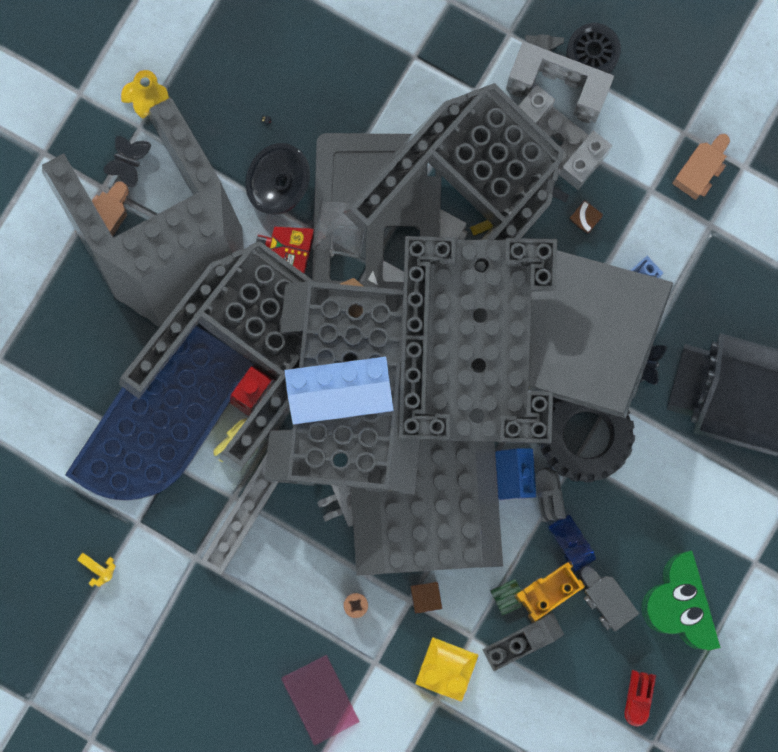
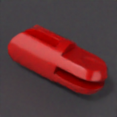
[625,670,656,726]

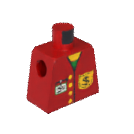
[256,227,314,274]
[230,366,276,417]

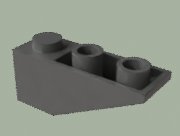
[482,612,564,671]

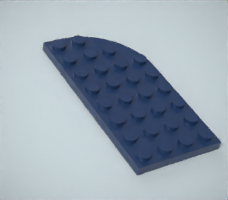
[65,326,255,501]

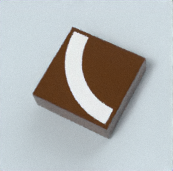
[569,200,603,235]

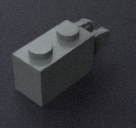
[579,566,639,631]

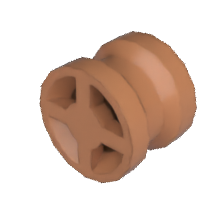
[344,593,368,618]

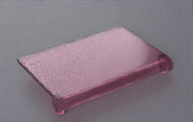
[281,655,360,745]

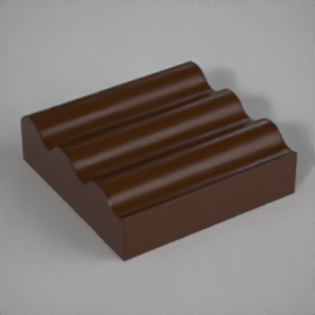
[411,582,442,614]

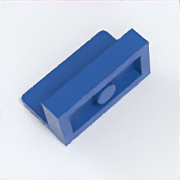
[495,448,537,500]

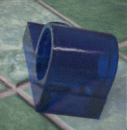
[548,514,596,572]

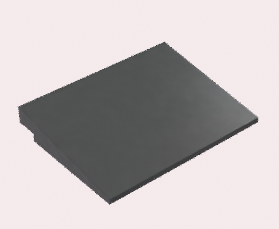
[472,251,673,418]

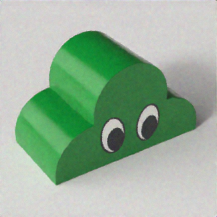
[641,550,721,650]

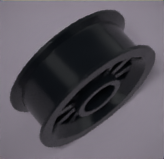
[566,23,621,74]

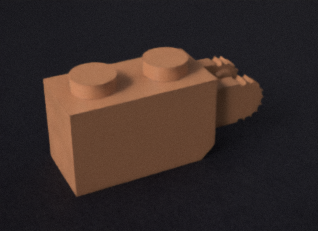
[672,133,730,200]
[75,181,129,237]

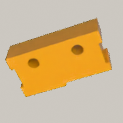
[514,562,585,622]

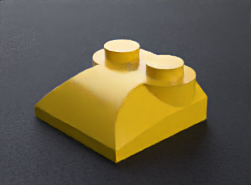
[415,637,479,702]

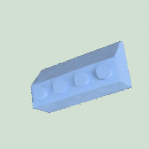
[285,357,394,425]

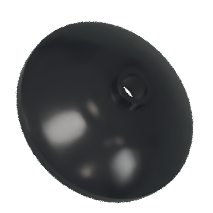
[245,143,310,215]

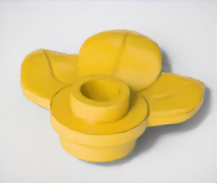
[121,70,169,119]

